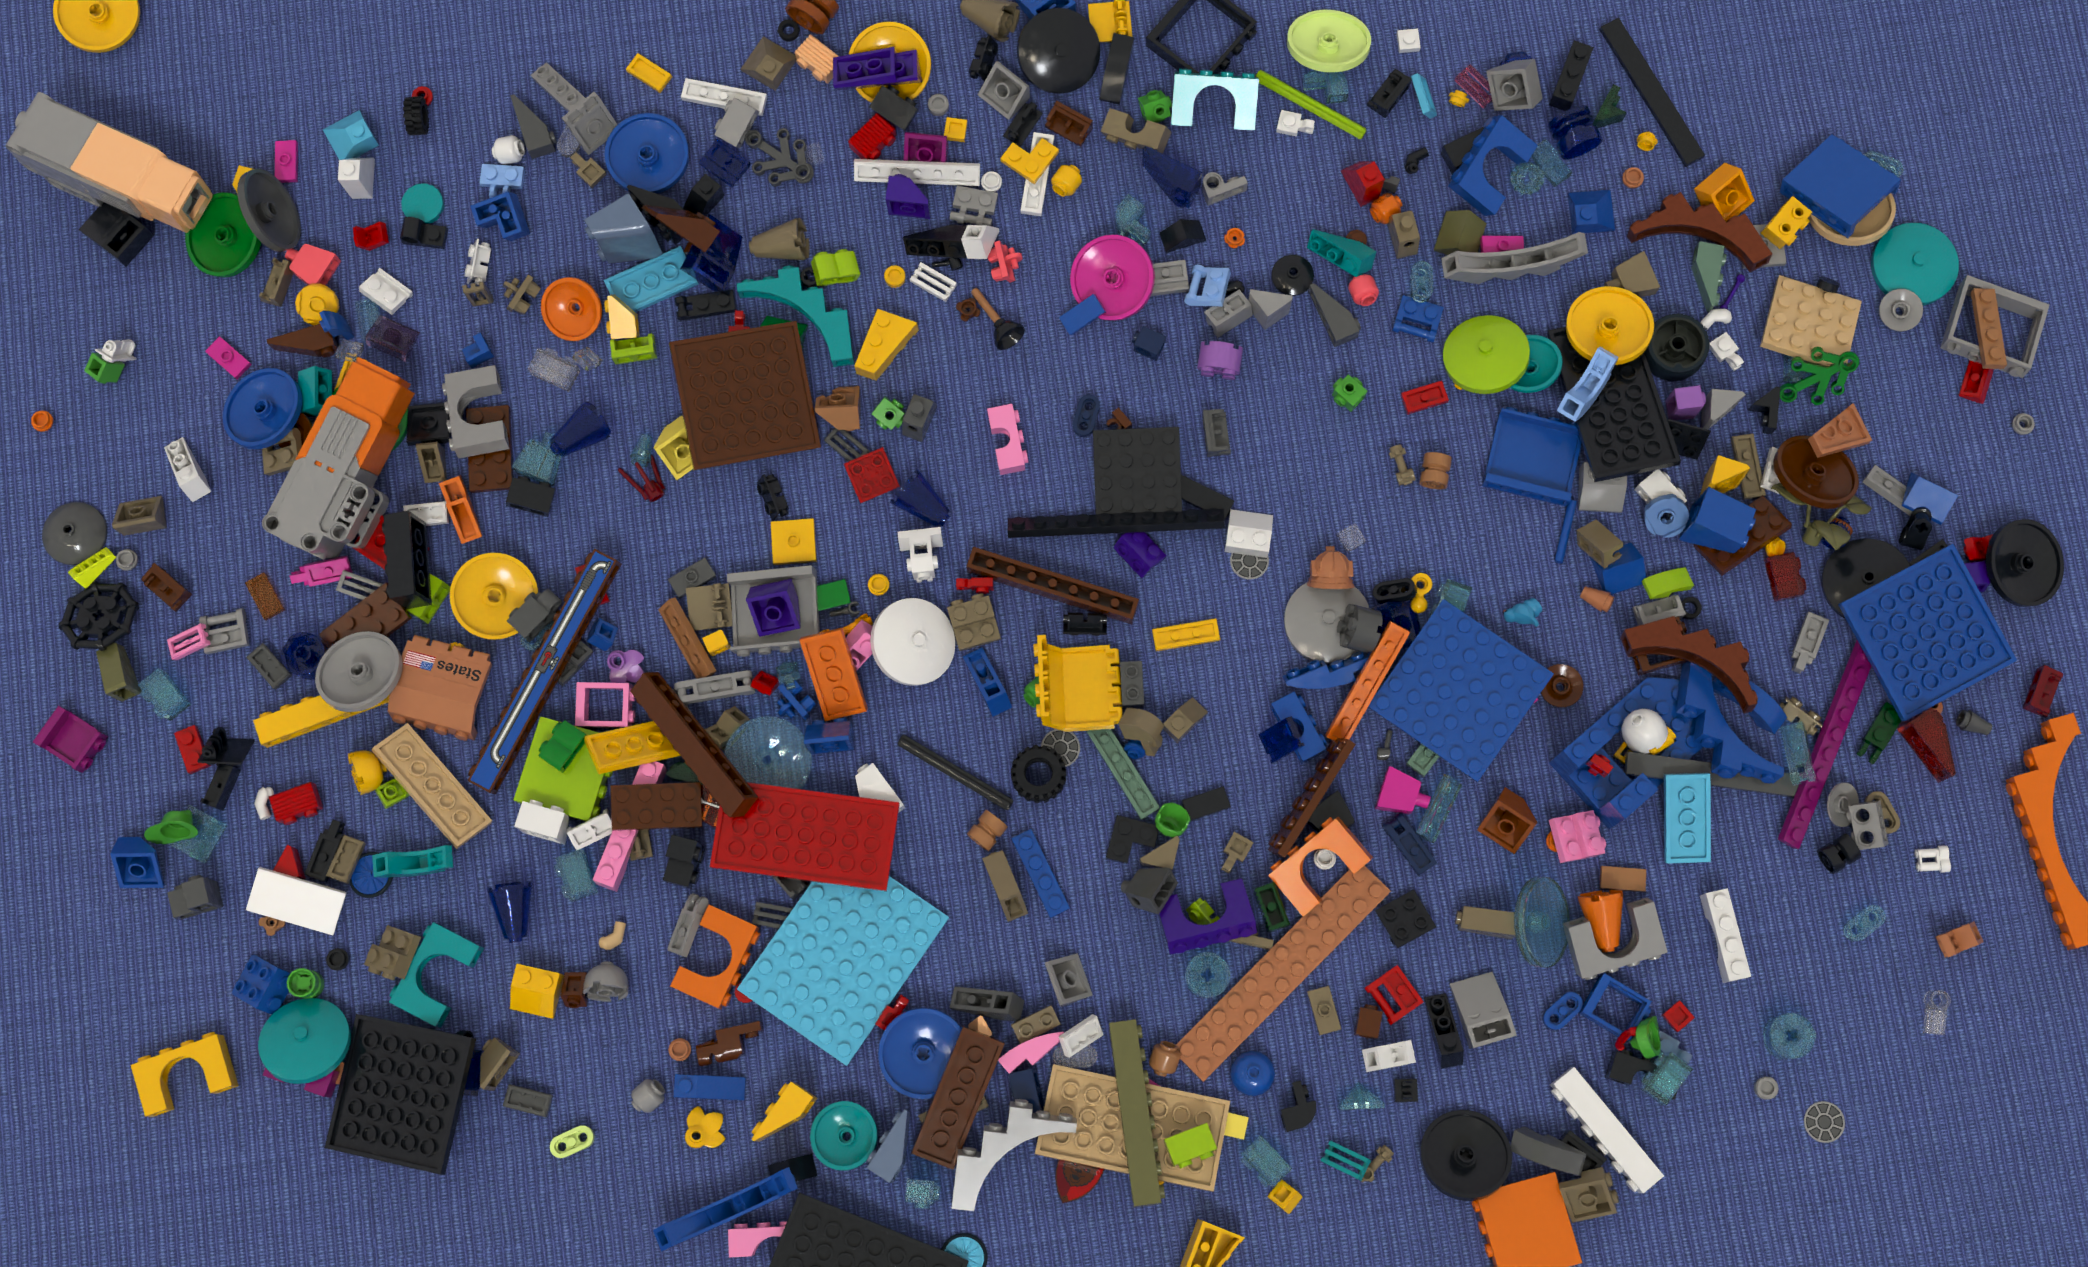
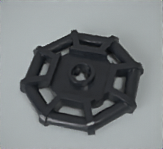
[58,581,139,651]

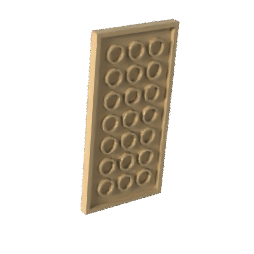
[1035,1064,1230,1192]

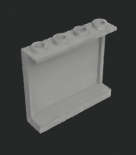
[727,565,820,657]

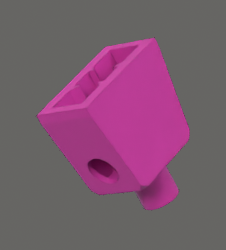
[1375,766,1431,814]

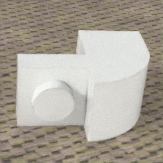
[1362,1040,1416,1072]

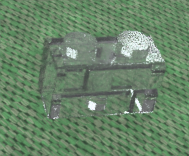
[528,348,580,392]

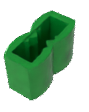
[538,720,587,773]

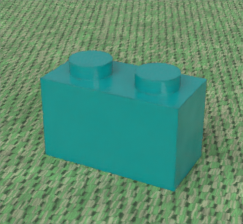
[298,366,332,417]

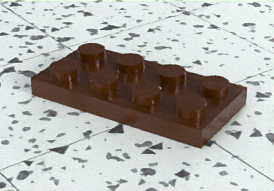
[466,405,513,493]
[1694,495,1792,576]
[319,583,412,649]
[610,782,702,831]

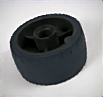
[1644,313,1710,381]

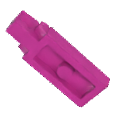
[289,555,352,587]

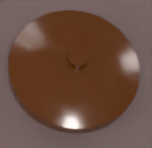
[1773,435,1859,509]

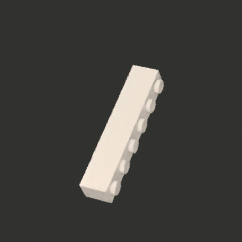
[1550,1067,1664,1193]

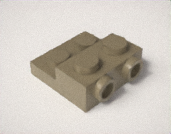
[947,593,1001,652]
[364,925,421,981]
[1559,1167,1619,1223]

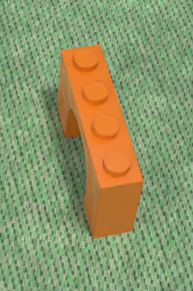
[1268,816,1373,916]
[670,905,761,1010]

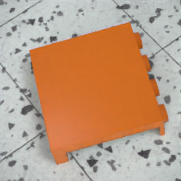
[1471,1172,1582,1267]

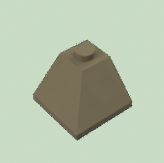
[741,36,797,91]
[480,1037,520,1091]

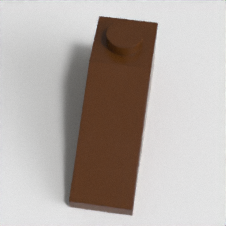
[266,324,340,357]

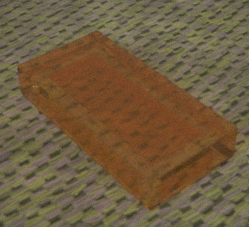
[245,572,285,621]

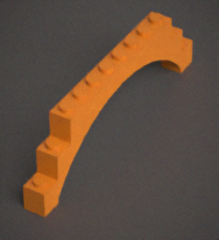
[2006,713,2088,950]

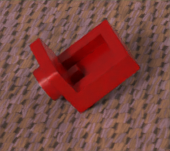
[352,221,389,251]
[1964,534,1993,561]

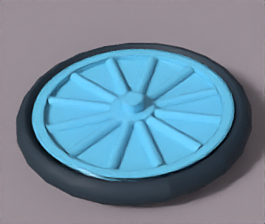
[941,1233,988,1267]

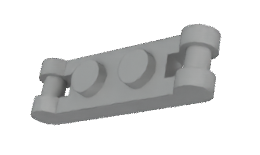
[674,670,756,706]

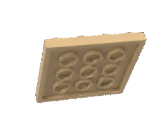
[1760,275,1862,367]

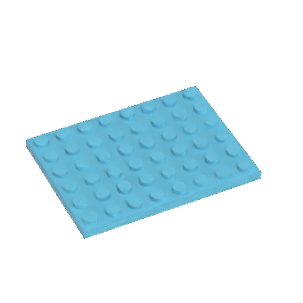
[737,876,949,1066]

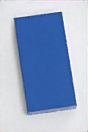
[1059,294,1106,336]

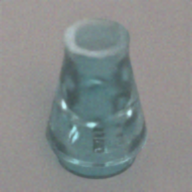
[630,434,653,467]

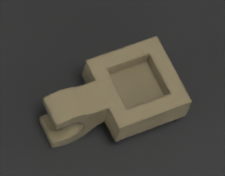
[570,152,607,188]
[1221,832,1254,874]

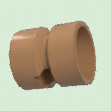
[1419,452,1452,490]
[967,810,1008,852]

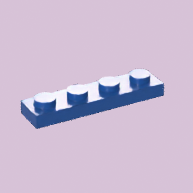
[1011,829,1070,919]

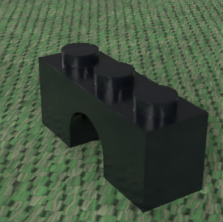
[1549,40,1594,112]
[1605,1049,1683,1100]

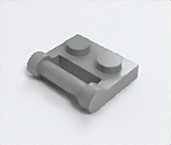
[199,608,250,655]

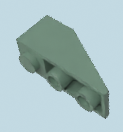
[1691,241,1727,312]

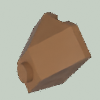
[815,386,861,431]

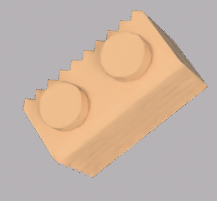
[795,34,839,84]

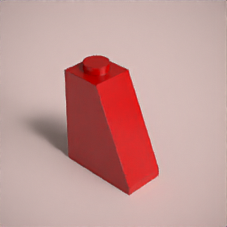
[1341,161,1385,207]

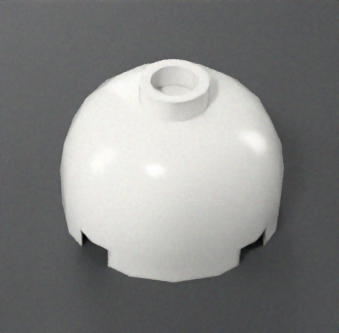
[1621,709,1668,754]

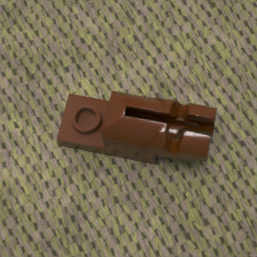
[696,1021,764,1066]

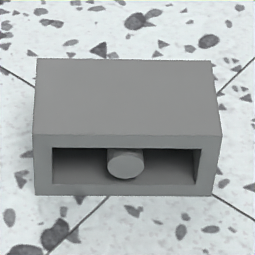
[714,97,760,148]

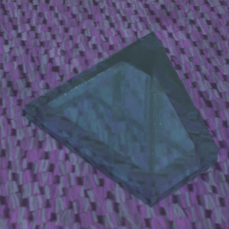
[1337,1082,1385,1110]

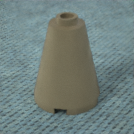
[960,0,1020,42]
[749,218,810,260]

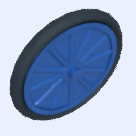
[349,852,393,898]

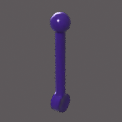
[1720,274,1745,310]

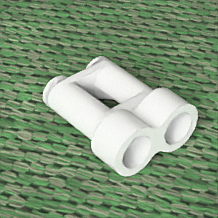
[1914,845,1951,873]

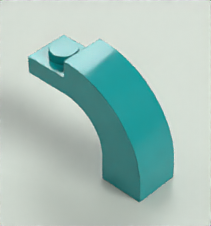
[372,845,453,878]

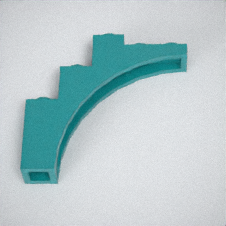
[736,266,854,367]

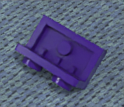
[1114,532,1166,578]

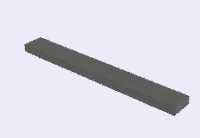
[1624,752,1800,797]

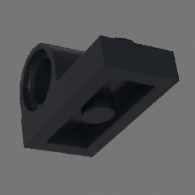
[400,217,448,249]

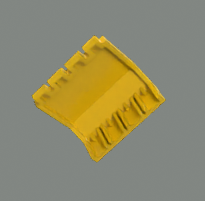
[1033,635,1123,732]

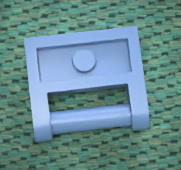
[1184,265,1231,307]

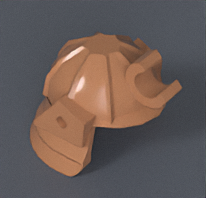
[1307,546,1355,589]

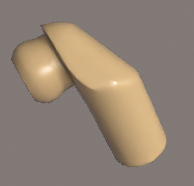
[599,921,626,950]

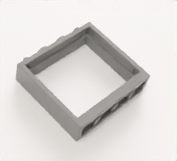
[1940,275,2049,378]

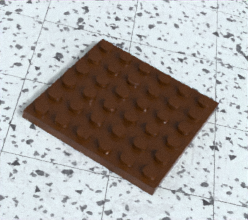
[669,321,821,471]

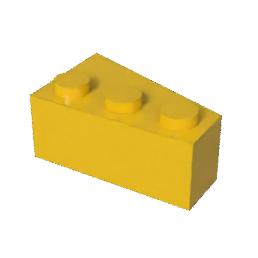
[854,309,919,381]

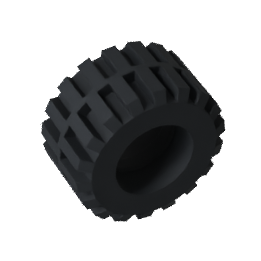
[1011,745,1066,803]

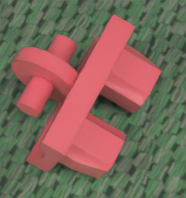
[988,240,1023,283]

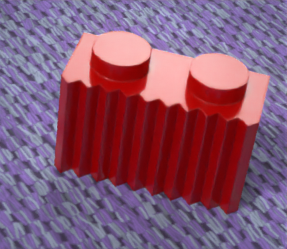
[848,113,897,160]
[269,782,323,825]

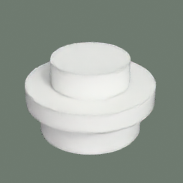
[981,171,1002,192]
[1314,849,1336,870]

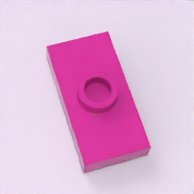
[275,140,298,183]
[1480,236,1524,253]
[205,336,252,380]

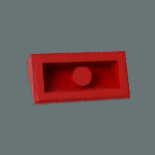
[1959,360,1994,404]

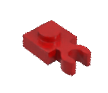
[956,577,994,594]

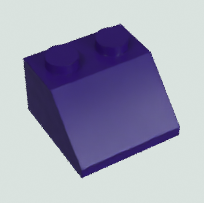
[885,174,931,219]
[746,579,801,637]

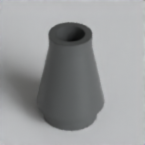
[1956,710,1992,736]

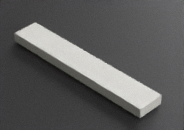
[854,159,980,186]

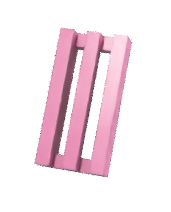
[167,623,210,660]

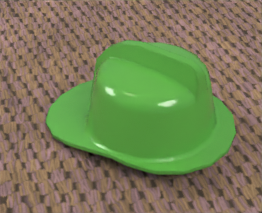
[144,810,198,844]

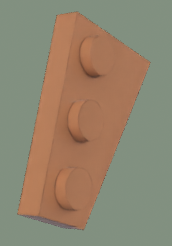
[1808,403,1872,458]

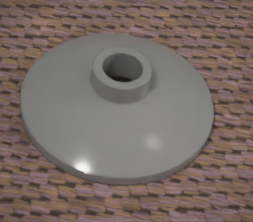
[1879,289,1923,332]
[1827,782,1859,827]

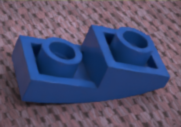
[319,311,354,340]

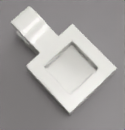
[1276,110,1315,137]
[1709,332,1744,371]

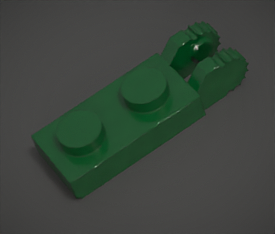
[1856,702,1901,764]

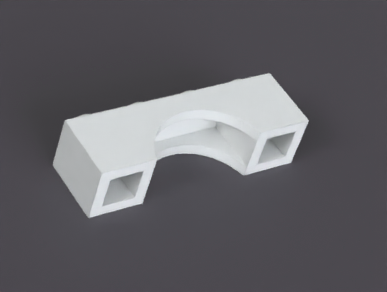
[1700,888,1751,983]

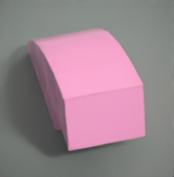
[998,1032,1064,1074]

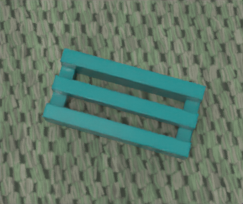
[1320,1140,1371,1181]

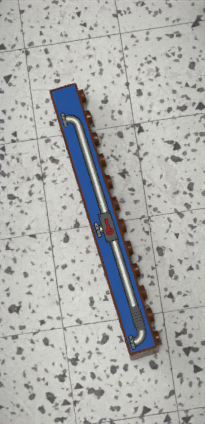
[467,549,622,795]

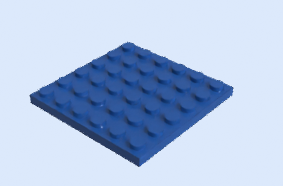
[1838,544,2017,722]
[1368,599,1554,783]

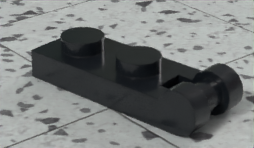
[674,289,736,320]

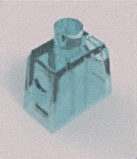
[512,432,562,487]

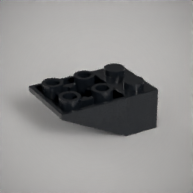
[627,185,684,245]
[79,202,154,267]

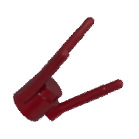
[618,455,666,502]

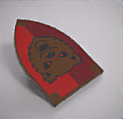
[1055,1160,1105,1203]

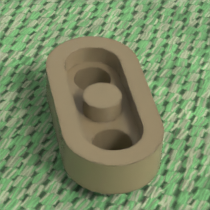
[1864,791,1900,834]

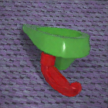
[1615,1016,1661,1059]

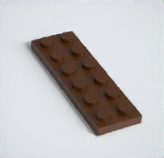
[1268,738,1356,858]
[911,1025,1005,1170]

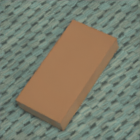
[1599,866,1646,892]

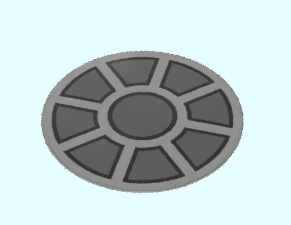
[1230,553,1269,579]
[1041,729,1080,767]
[1804,1101,1845,1143]

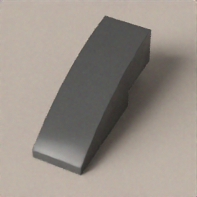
[1510,1126,1586,1176]

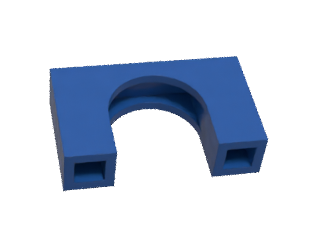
[1448,115,1538,216]

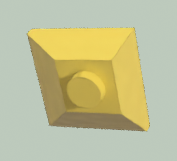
[653,415,693,480]

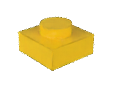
[944,117,968,142]

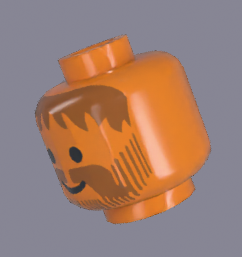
[1370,193,1403,225]

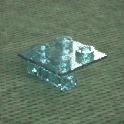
[169,805,227,864]

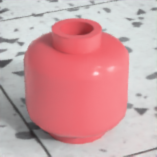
[1348,274,1379,306]

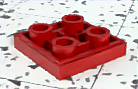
[844,447,900,504]

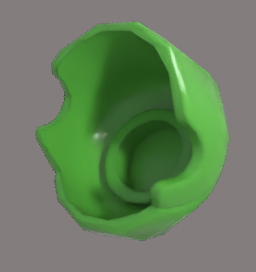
[1155,802,1190,838]

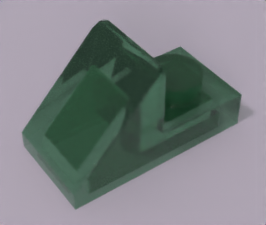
[1591,84,1626,129]

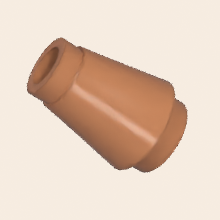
[1580,586,1615,612]

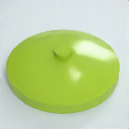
[1443,315,1530,394]

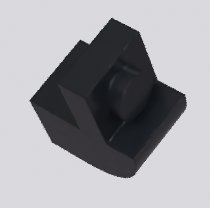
[1279,1080,1316,1132]

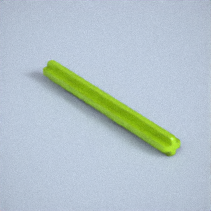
[1255,70,1366,139]

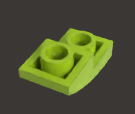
[1642,567,1694,599]
[375,778,410,809]

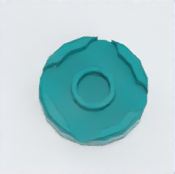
[401,183,444,224]

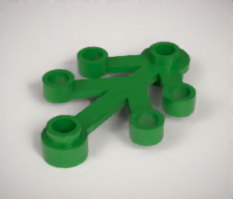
[1780,347,1859,405]

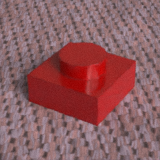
[750,670,781,696]
[1662,1000,1695,1032]

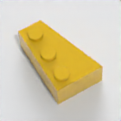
[1180,1219,1245,1267]

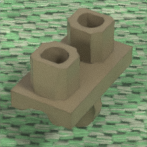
[503,275,541,315]

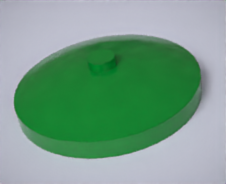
[185,192,261,278]

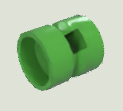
[287,968,325,999]

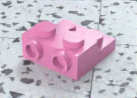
[1549,810,1606,863]

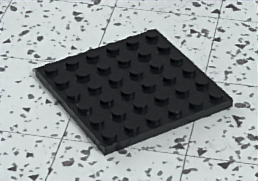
[324,1014,476,1175]

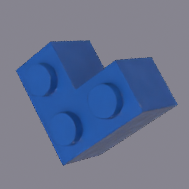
[470,191,530,241]

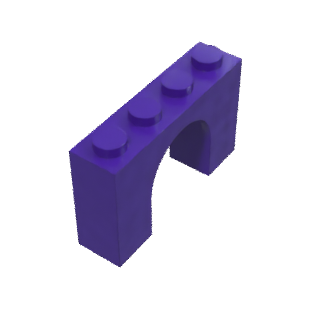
[1158,878,1257,955]

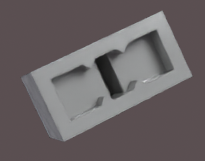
[1847,800,1889,850]

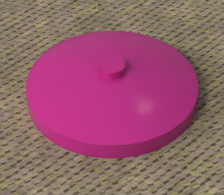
[1070,235,1155,321]

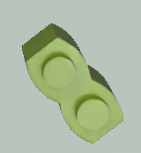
[811,249,860,286]

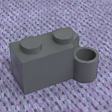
[507,589,562,643]

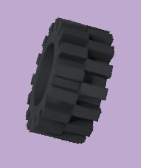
[403,96,429,135]

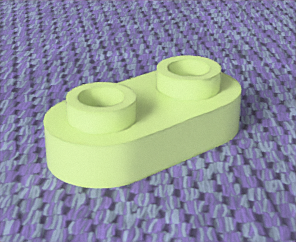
[550,1126,595,1158]

